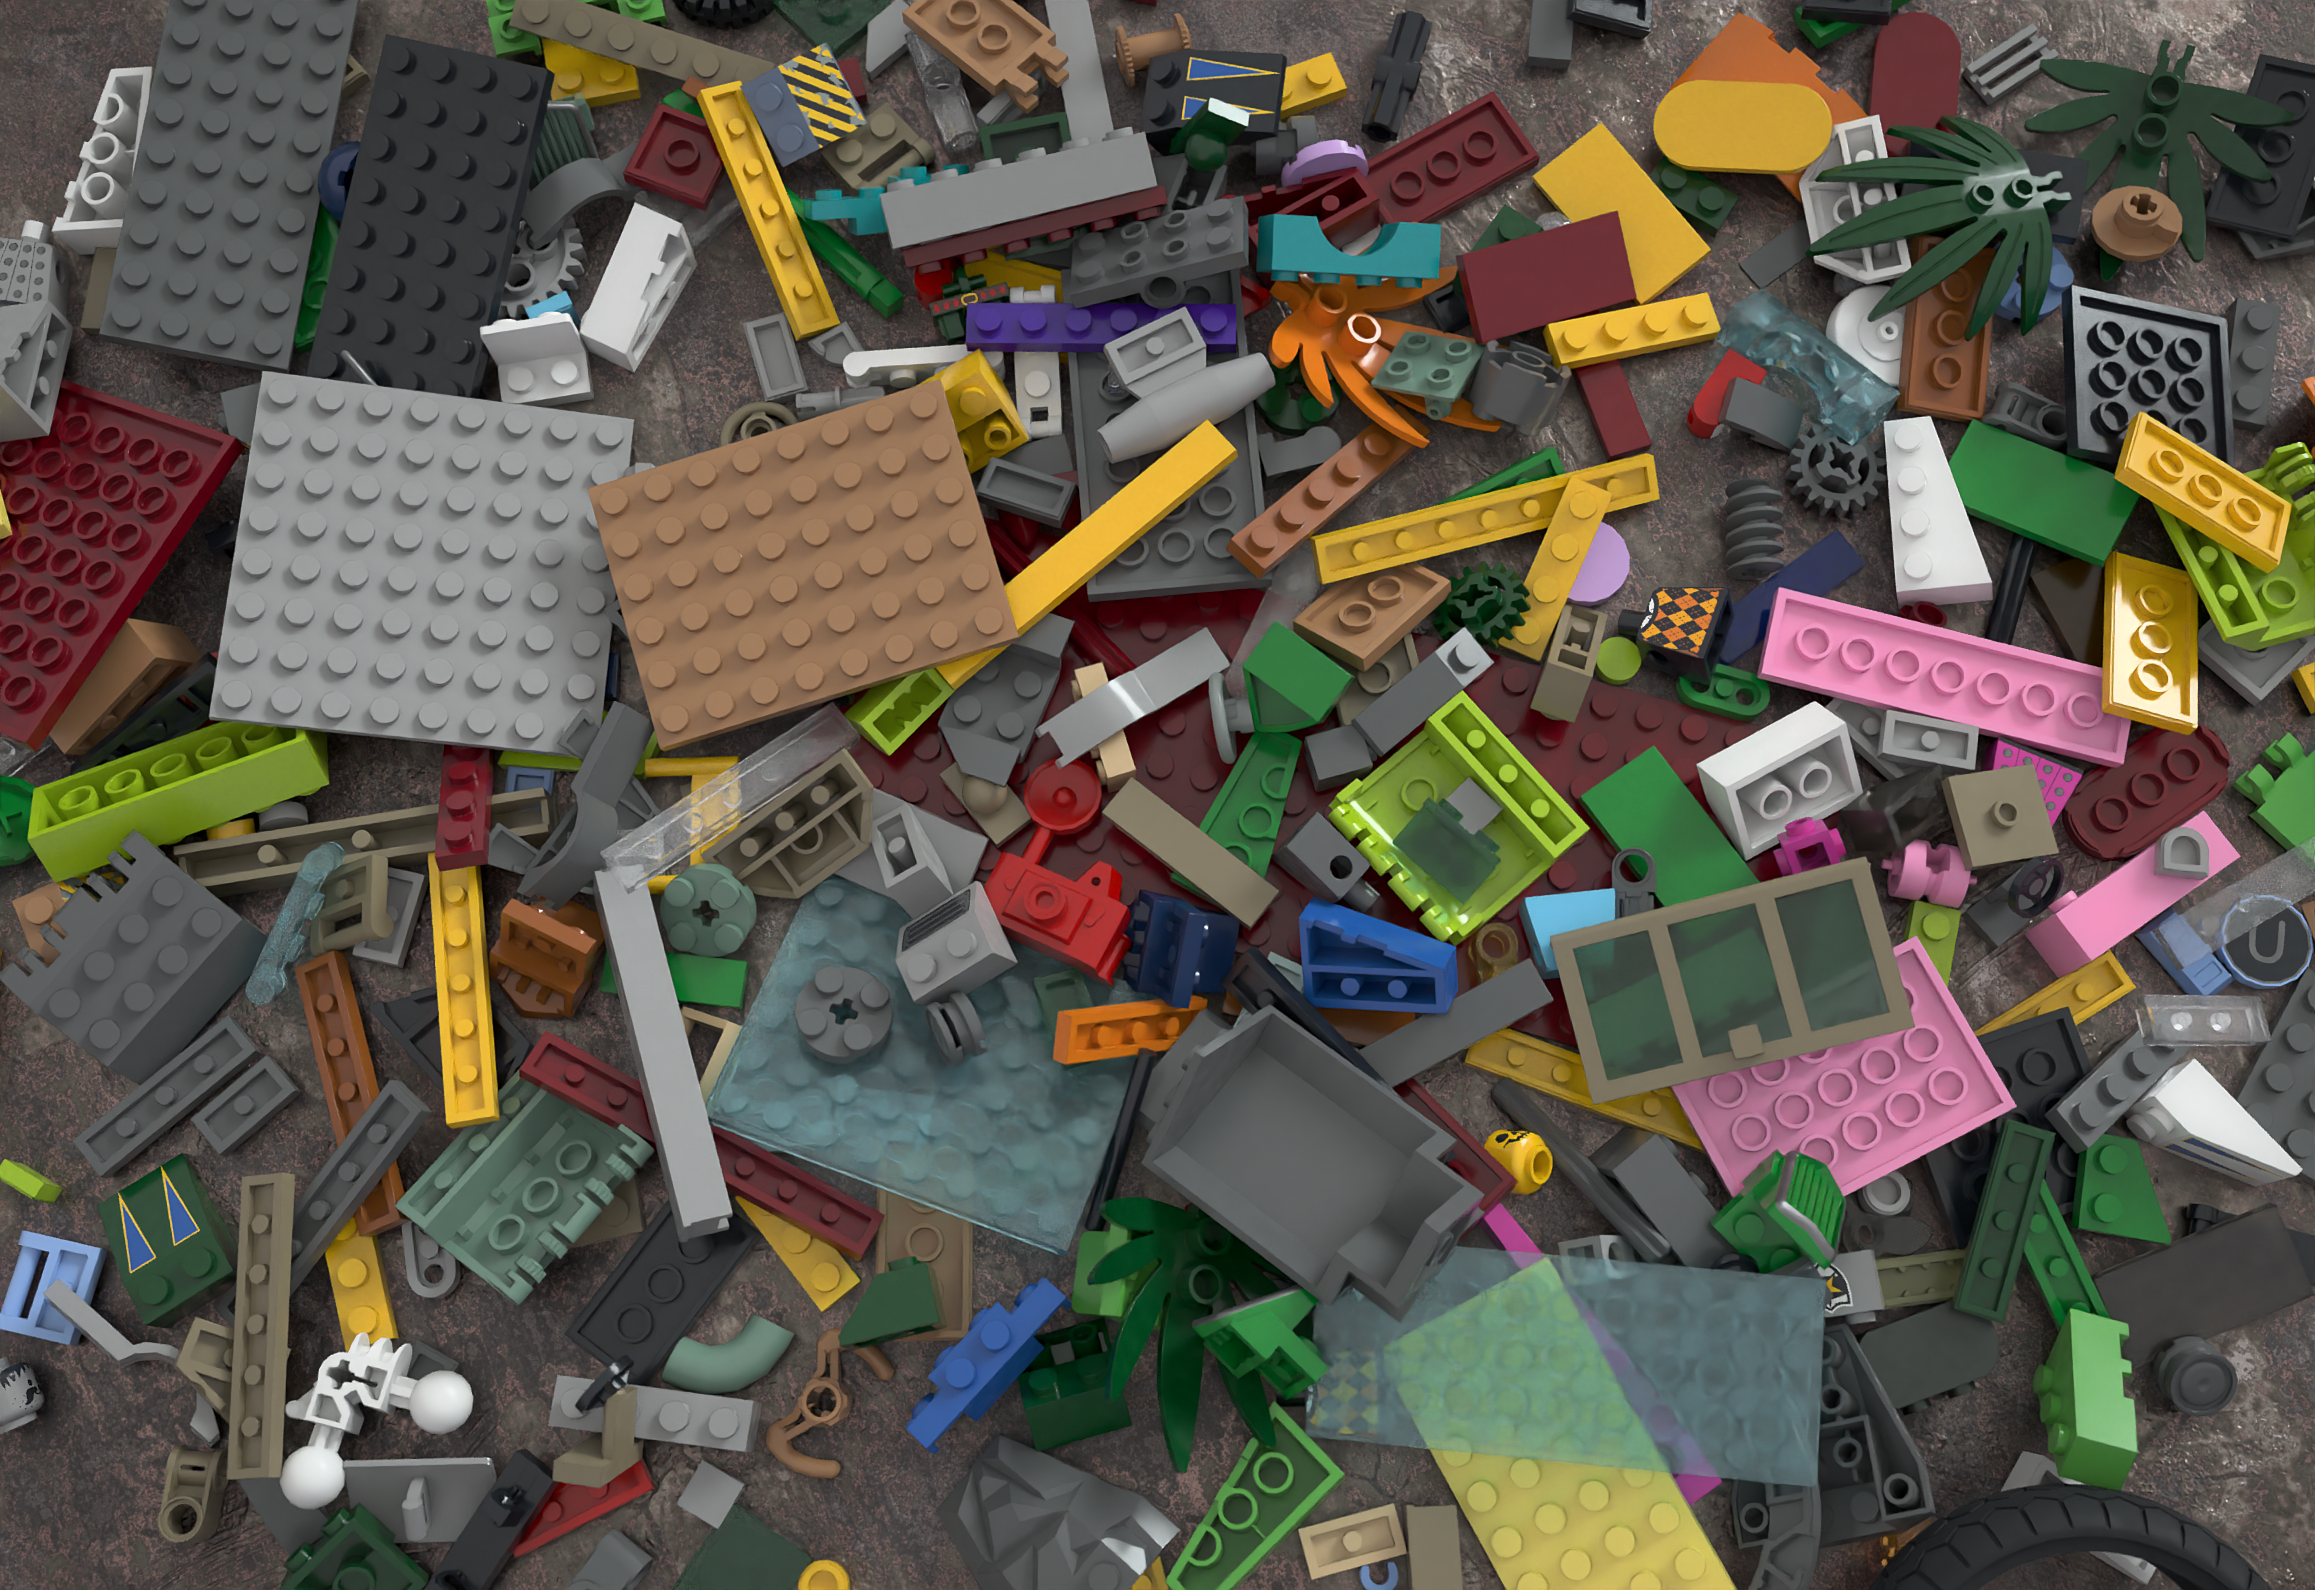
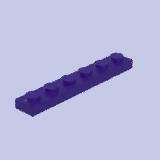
[966,303,1236,353]

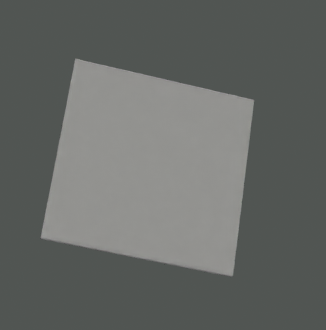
[209,371,634,758]

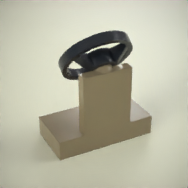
[553,1355,644,1488]

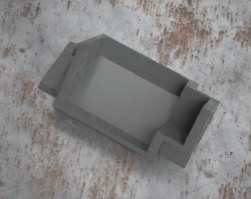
[1136,1004,1485,1323]

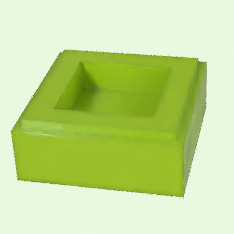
[0,1159,64,1204]

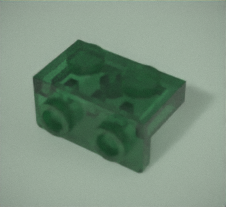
[1392,797,1501,906]

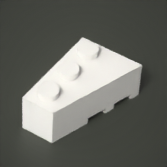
[579,203,697,372]

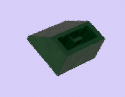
[1018,1318,1132,1452]

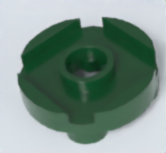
[1253,348,1341,436]

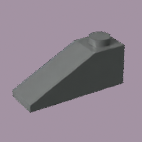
[1350,627,1494,757]

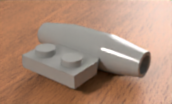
[1096,307,1275,464]

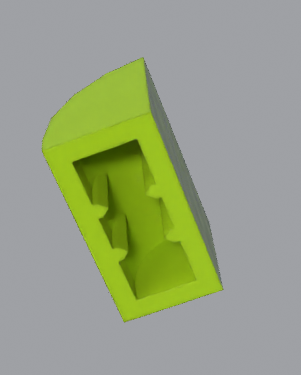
[843,668,955,756]

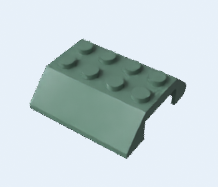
[395,1070,655,1306]

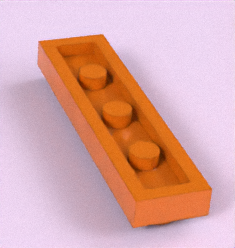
[1053,995,1208,1065]

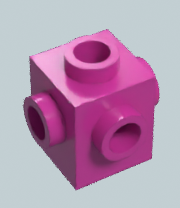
[1773,817,1847,877]

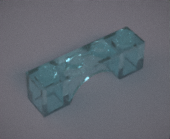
[1715,288,1900,446]

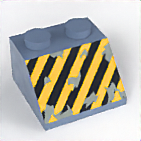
[740,42,867,168]

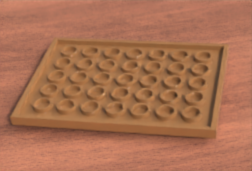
[587,379,1021,752]

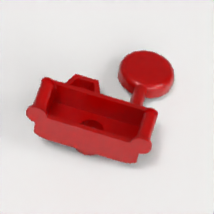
[983,759,1132,987]

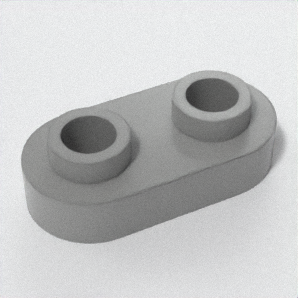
[402,1220,461,1299]

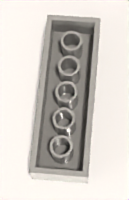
[880,127,1158,255]

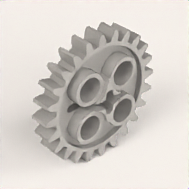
[497,188,586,321]

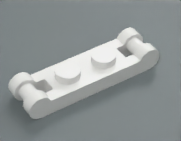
[1010,284,1064,444]
[843,344,1006,389]

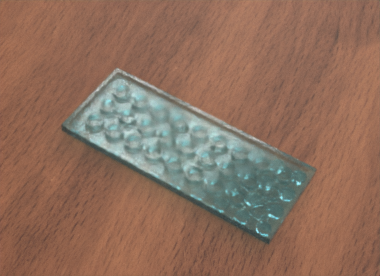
[1306,1246,1826,1487]

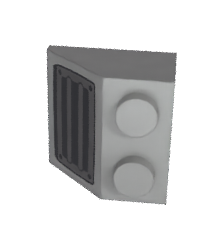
[895,880,1018,1006]

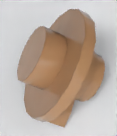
[2090,186,2182,262]

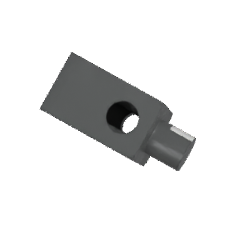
[1271,812,1380,914]

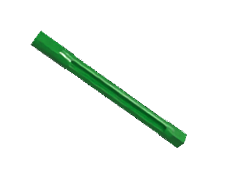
[661,88,904,319]

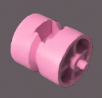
[1881,836,1977,908]

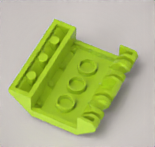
[2152,442,2315,651]

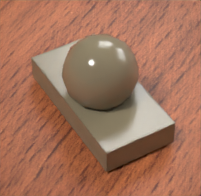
[939,762,1032,848]

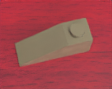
[1530,601,1608,723]

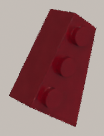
[1220,166,1380,289]

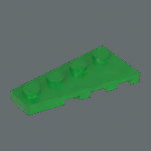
[1170,729,1302,909]

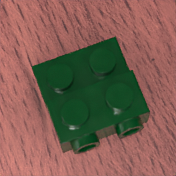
[279,1502,430,1590]

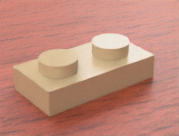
[1297,1503,1407,1580]

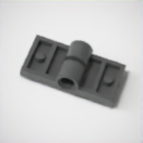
[1070,196,1249,309]

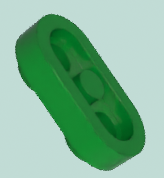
[1676,664,1770,721]

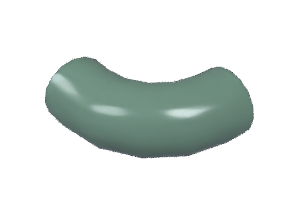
[662,1312,794,1395]

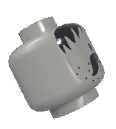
[0,1357,45,1435]

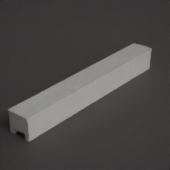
[593,865,733,1243]

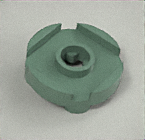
[660,863,757,957]

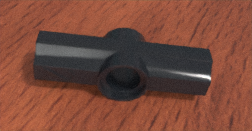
[1361,10,1432,144]

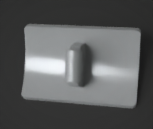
[342,1457,497,1543]

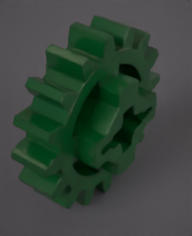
[1432,561,1531,651]

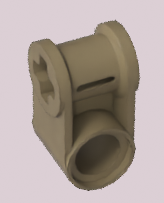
[158,1444,229,1544]

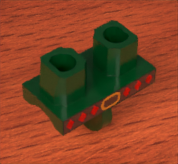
[929,266,1010,345]

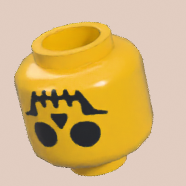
[1483,1129,1553,1195]

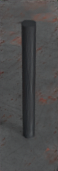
[1085,1048,1157,1232]

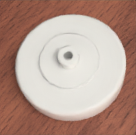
[1826,284,1906,392]

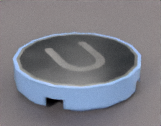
[2213,896,2313,989]

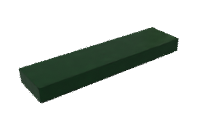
[1951,1119,2056,1324]

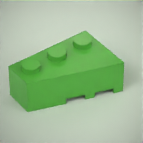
[2033,1308,2138,1491]

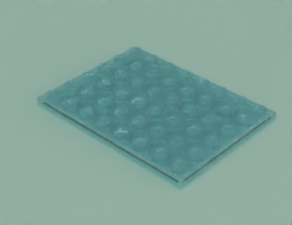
[705,875,1161,1257]

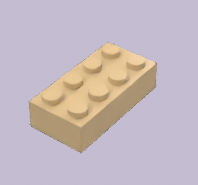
[1071,662,1136,793]

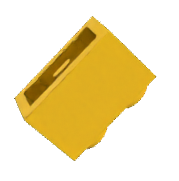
[917,348,1029,474]

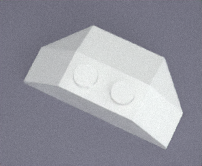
[1799,114,1911,284]

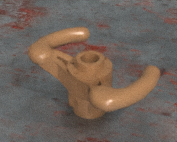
[765,1328,895,1478]

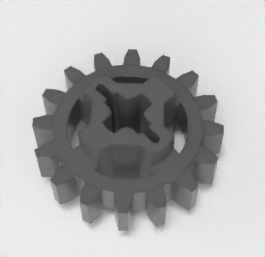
[1785,420,1887,518]

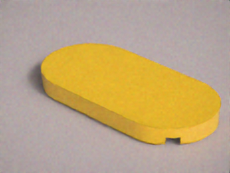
[1653,80,1832,175]

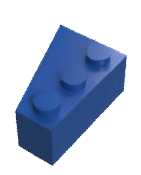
[1299,896,1458,1014]

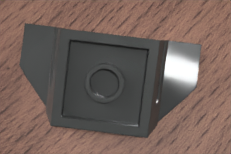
[938,613,1075,788]

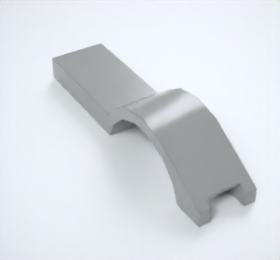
[1034,627,1231,770]
[43,1278,220,1448]

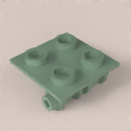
[1370,331,1486,420]

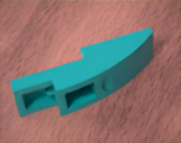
[803,164,972,236]

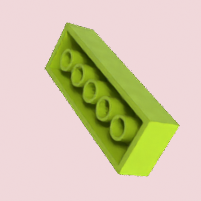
[27,721,329,883]

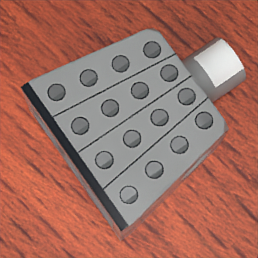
[0,220,70,318]

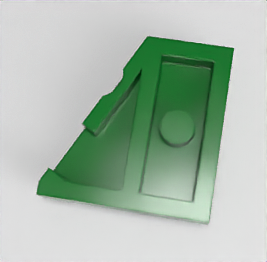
[2071,1134,2171,1245]

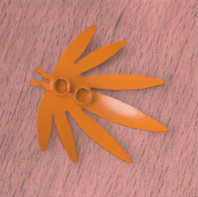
[1268,221,1508,448]

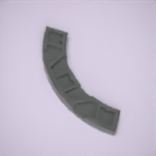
[1737,1376,1821,1590]

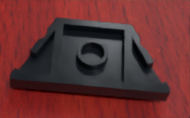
[368,987,535,1094]

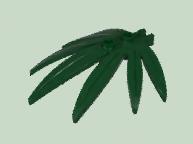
[2024,40,2295,283]
[1805,115,2072,342]
[1087,1197,1332,1473]

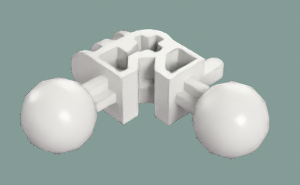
[280,1332,473,1509]

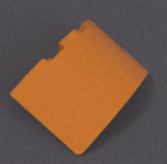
[1670,12,1868,203]

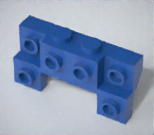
[906,1277,1072,1454]

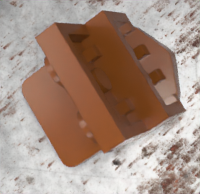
[489,896,606,1019]

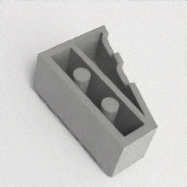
[0,300,74,442]

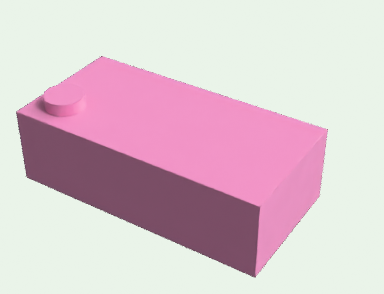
[2024,811,2241,978]

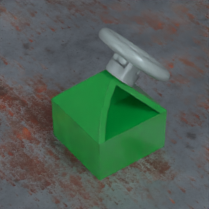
[1209,620,1356,764]

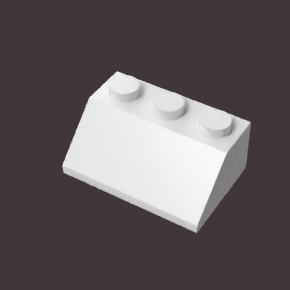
[1696,701,1864,861]

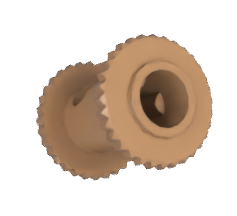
[1115,13,1193,87]

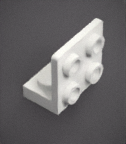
[480,312,594,407]

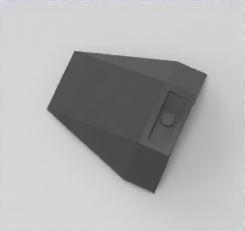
[1731,1323,1936,1551]

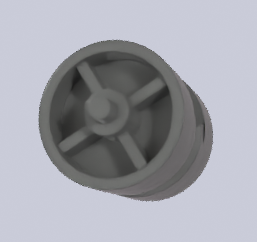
[1241,115,1328,176]

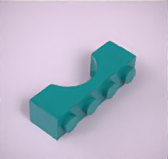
[1256,214,1441,288]

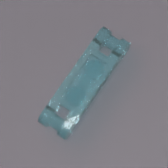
[245,842,345,1005]

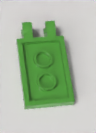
[2231,732,2315,875]

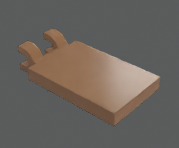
[902,0,1069,114]

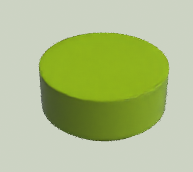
[1594,637,1641,685]

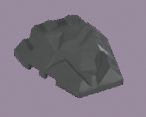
[936,1433,1182,1590]

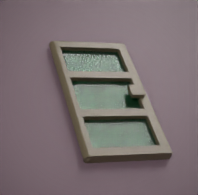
[1550,856,1915,1105]

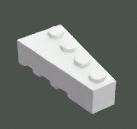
[52,66,155,255]
[1884,416,1993,609]

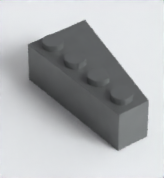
[1588,1127,1762,1304]

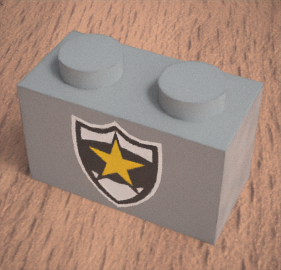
[1806,1249,1886,1331]

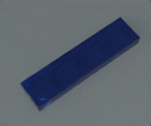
[1718,529,1866,666]

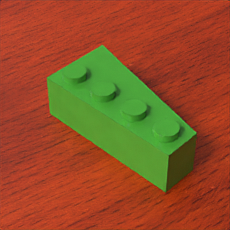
[1165,1401,1345,1590]

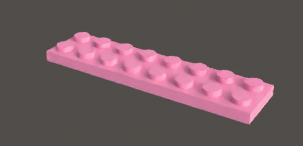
[1757,587,2131,768]

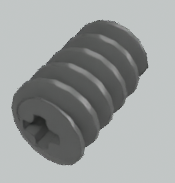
[1725,479,1784,580]

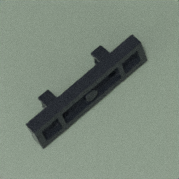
[70,652,218,775]
[423,1448,560,1590]

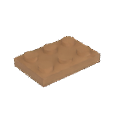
[1292,562,1451,672]

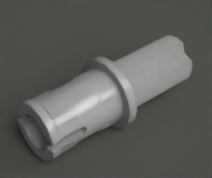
[796,386,886,422]

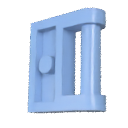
[0,1230,108,1346]

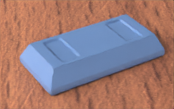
[2136,907,2235,1008]

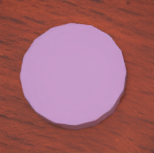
[1281,140,1369,187]
[1566,522,1630,607]

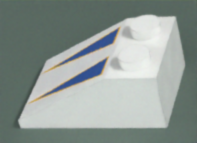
[2123,1058,2303,1187]

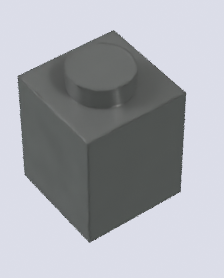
[1303,724,1377,792]

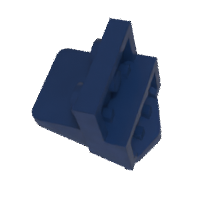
[1121,889,1239,1009]

